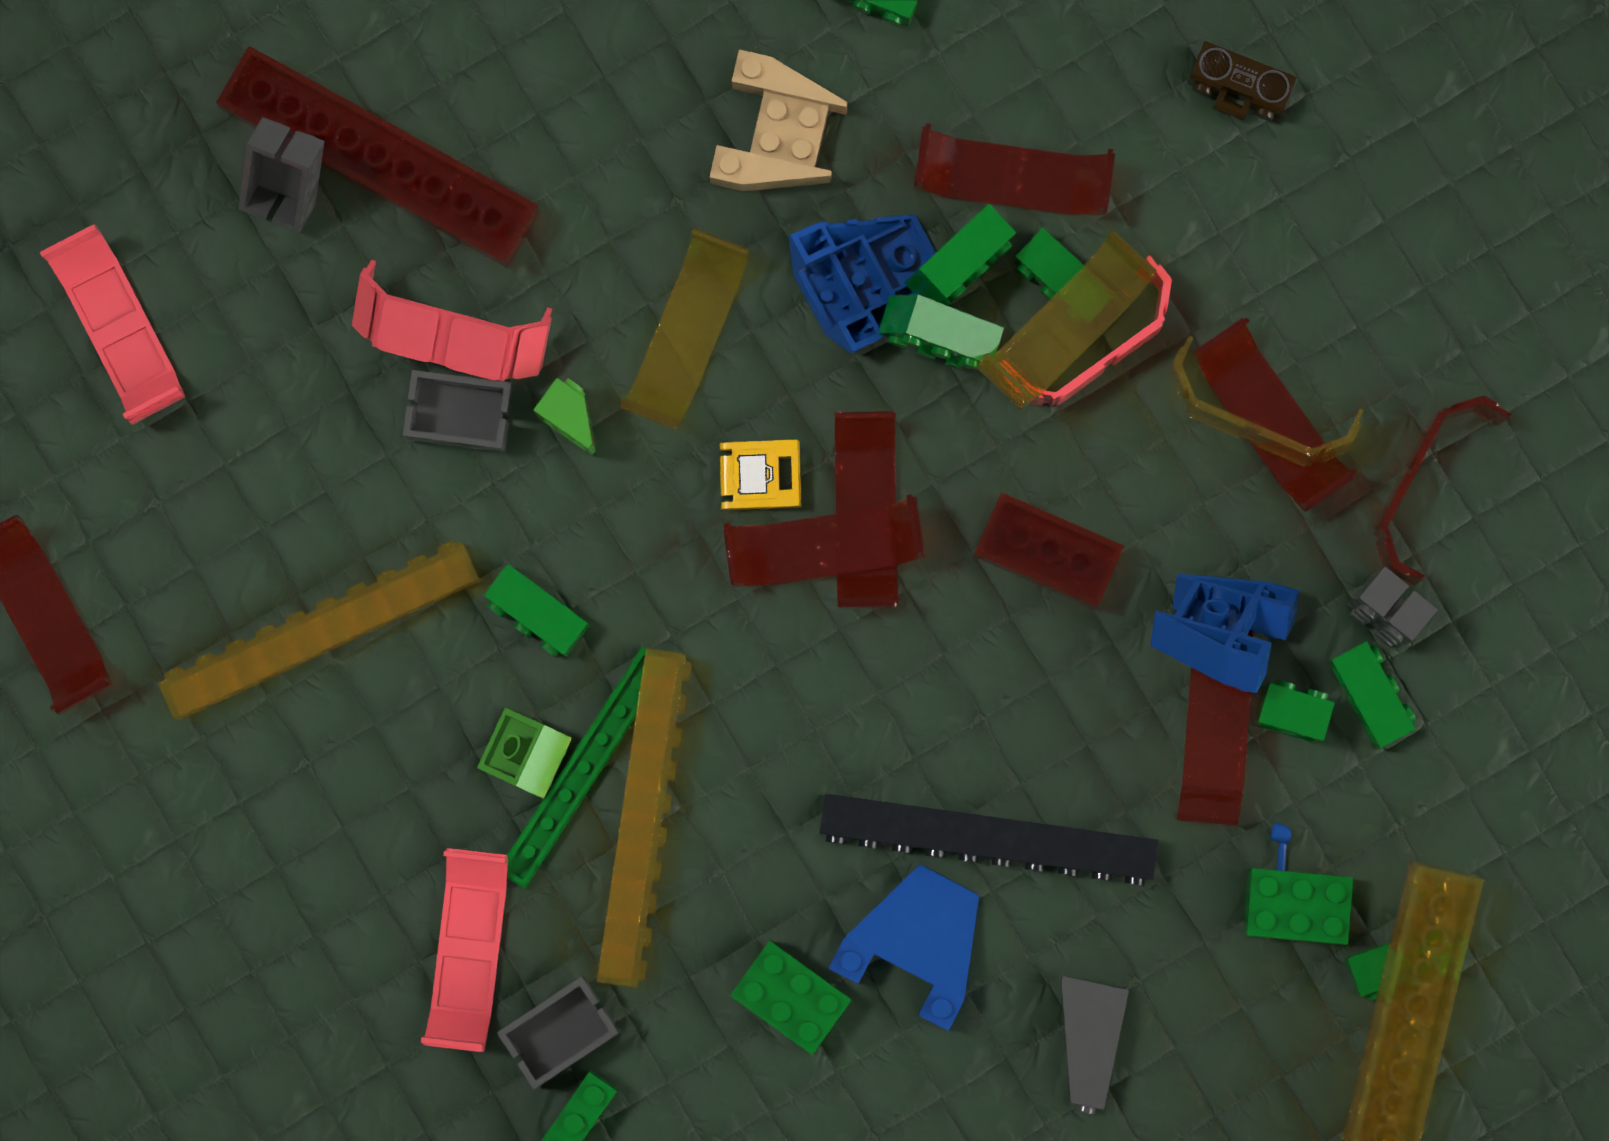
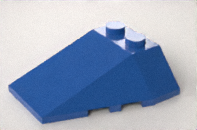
[788,214,936,354]

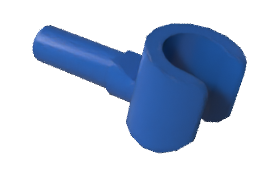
[1270,822,1291,871]

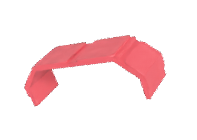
[40,224,185,425]
[995,256,1172,407]
[352,260,552,382]
[421,848,508,1052]

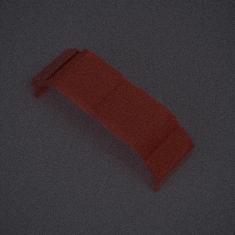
[914,123,1115,216]
[1193,318,1357,512]
[1373,395,1511,585]
[835,411,899,609]
[723,494,926,587]
[0,515,113,715]
[1174,630,1253,826]

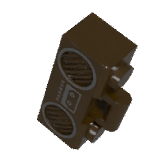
[1187,41,1297,121]

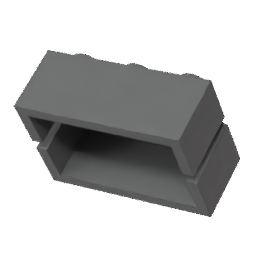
[239,117,325,233]
[403,370,514,453]
[1346,567,1438,648]
[497,976,620,1090]

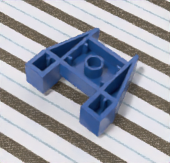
[1150,574,1300,693]

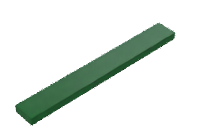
[507,646,670,889]

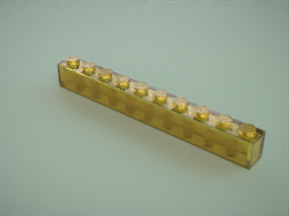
[158,540,481,721]
[597,648,692,988]

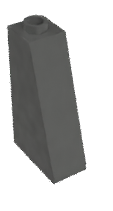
[1060,975,1129,1114]

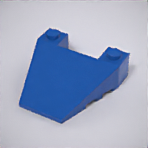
[828,865,979,1031]

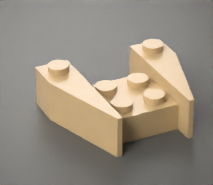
[709,50,847,192]

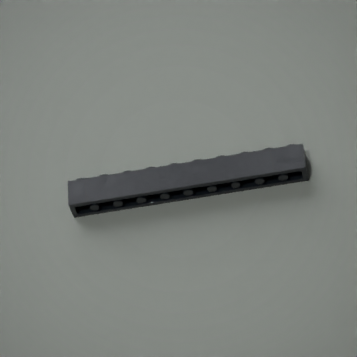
[819,794,1158,886]

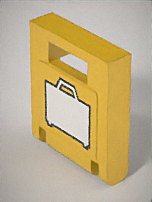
[719,440,801,510]

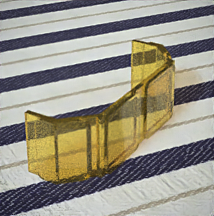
[620,228,750,431]
[977,229,1157,410]
[1170,335,1364,466]

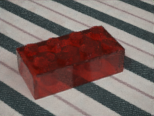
[973,492,1124,610]

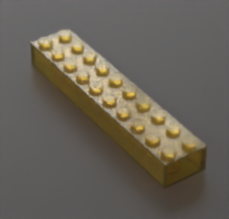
[1342,860,1484,1141]

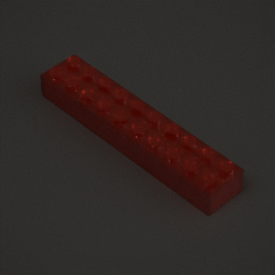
[216,46,540,269]

